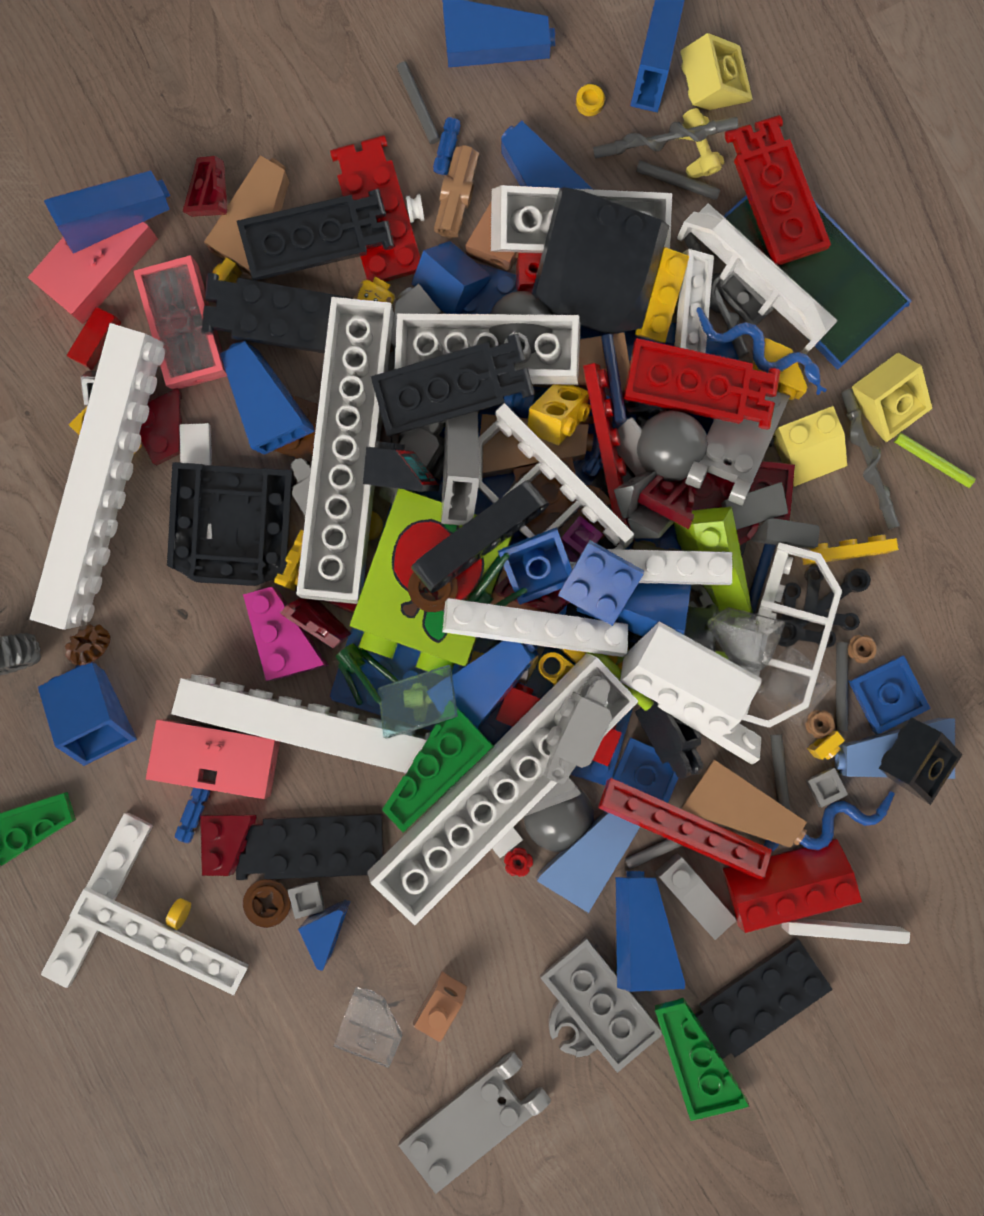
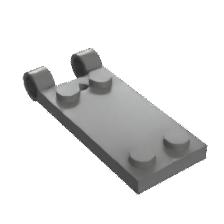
[685,391,790,506]
[398,1051,551,1194]

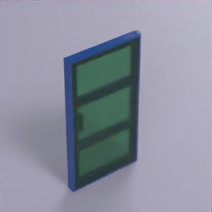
[723,195,912,370]

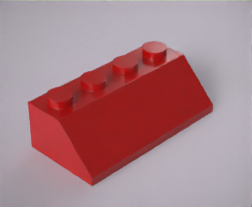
[723,839,862,933]

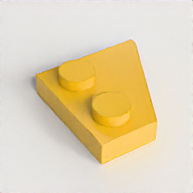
[274,530,304,591]

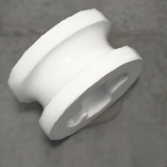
[406,194,425,223]

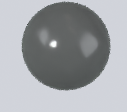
[489,291,553,354]
[637,410,708,482]
[524,786,594,852]

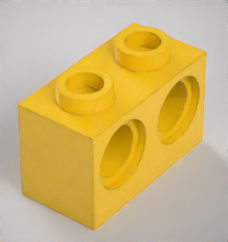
[527,384,591,446]

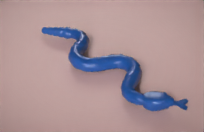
[696,307,827,395]
[764,791,895,852]

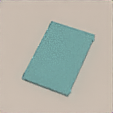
[378,665,458,739]

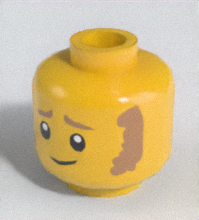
[353,277,395,304]

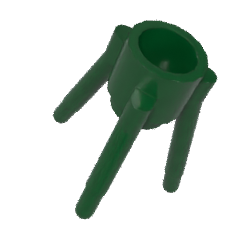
[464,553,527,606]
[335,643,401,706]

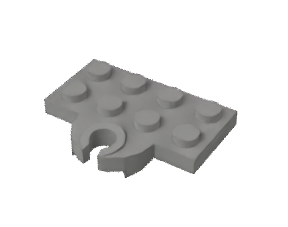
[540,937,663,1073]

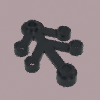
[771,565,871,648]

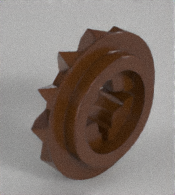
[408,572,458,612]
[64,624,111,665]
[243,879,291,928]

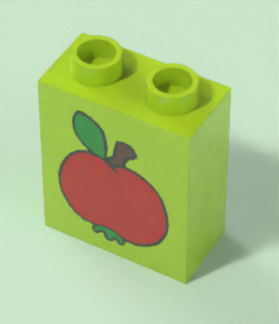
[349,489,513,678]

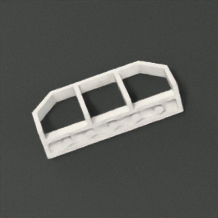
[677,203,838,354]
[478,403,634,569]
[742,543,842,728]

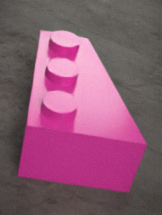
[243,587,329,681]

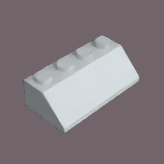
[620,621,761,737]

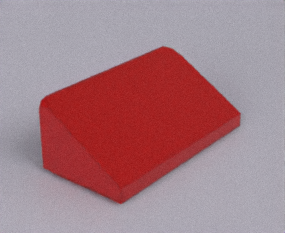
[66,307,121,371]

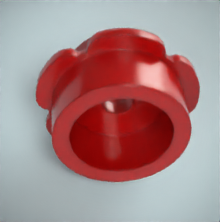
[504,847,533,877]

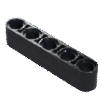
[411,480,549,593]

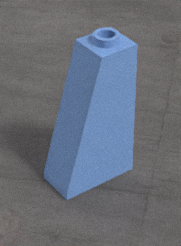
[835,718,955,779]
[536,811,640,913]

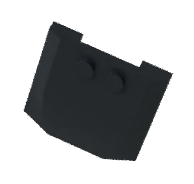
[532,187,670,334]
[167,462,293,586]

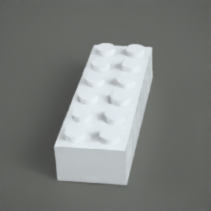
[491,185,672,253]
[395,314,580,385]

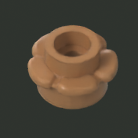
[848,635,877,663]
[805,710,835,739]

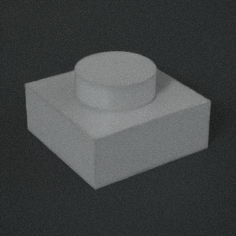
[806,767,848,808]
[288,880,325,919]

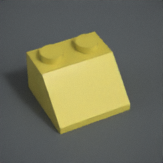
[680,33,753,110]
[852,353,933,442]
[773,406,847,487]

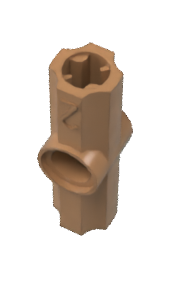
[434,145,480,238]

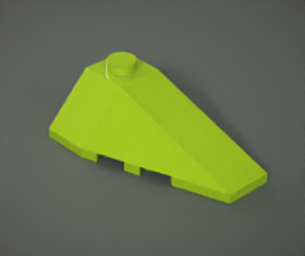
[674,506,753,619]

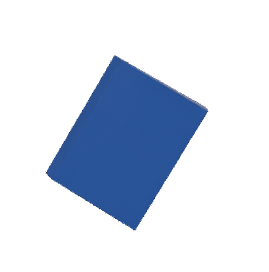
[411,241,492,314]
[498,528,572,605]
[298,899,351,971]

